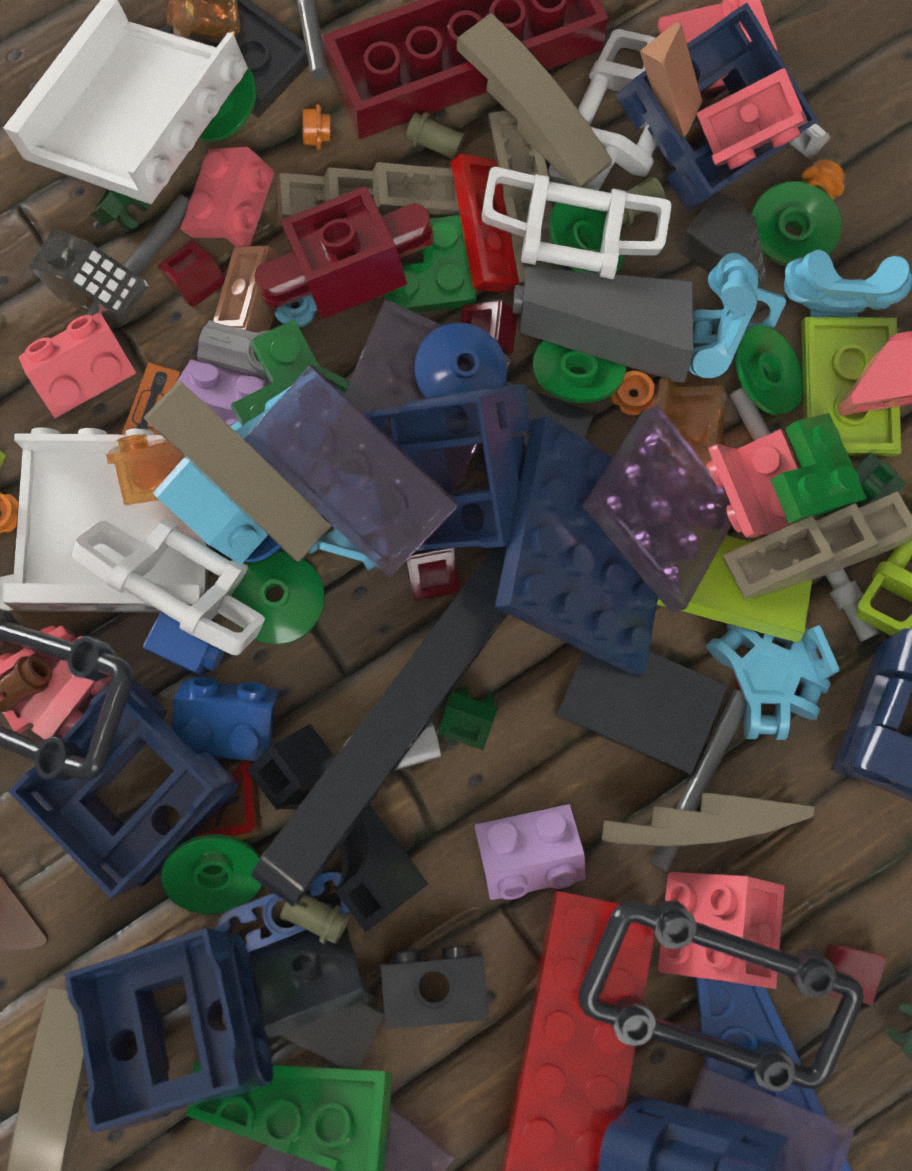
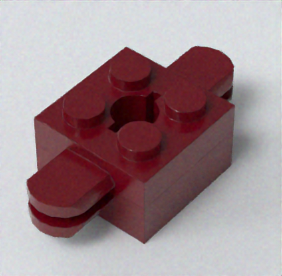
[254,186,434,319]

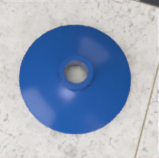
[414,323,507,398]

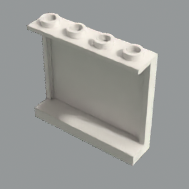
[3,0,248,204]
[2,428,209,613]

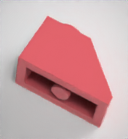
[838,331,912,416]

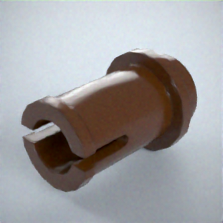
[0,655,52,712]

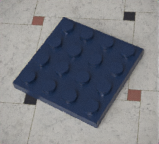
[495,416,674,674]

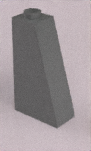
[512,267,693,382]

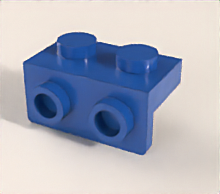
[172,676,279,761]

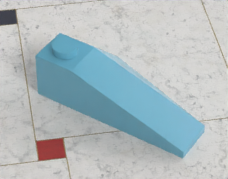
[153,370,348,565]

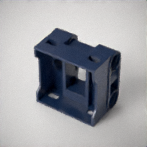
[615,3,818,211]
[363,384,532,554]
[831,628,912,802]
[9,679,240,899]
[64,928,273,1133]
[598,1095,789,1171]

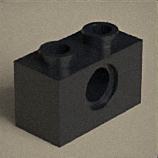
[381,945,489,1029]

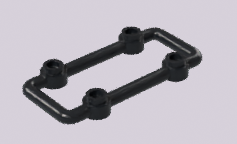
[0,608,133,781]
[578,900,864,1092]

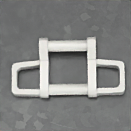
[549,29,657,191]
[481,167,671,279]
[71,517,265,655]

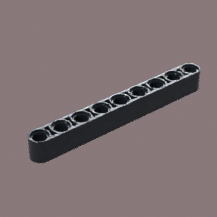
[251,546,508,907]

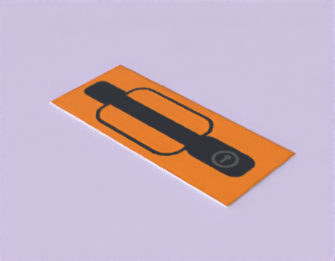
[122,362,181,435]

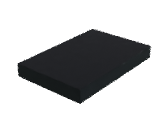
[160,0,309,118]
[556,651,728,776]

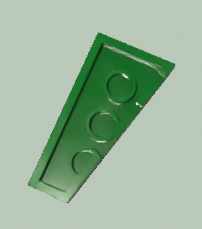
[186,1061,393,1171]

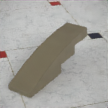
[457,13,612,188]
[488,110,563,286]
[276,162,460,223]
[143,381,331,562]
[723,491,912,600]
[602,793,815,846]
[7,988,87,1171]

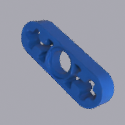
[215,872,349,952]

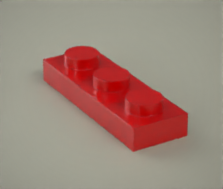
[451,153,520,293]

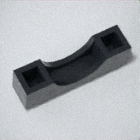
[247,724,428,933]

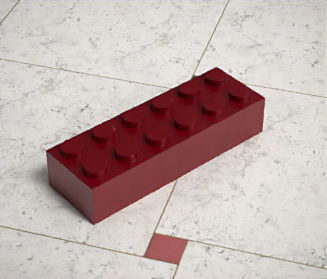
[323,0,609,140]

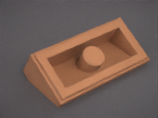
[640,22,702,138]
[213,245,282,333]

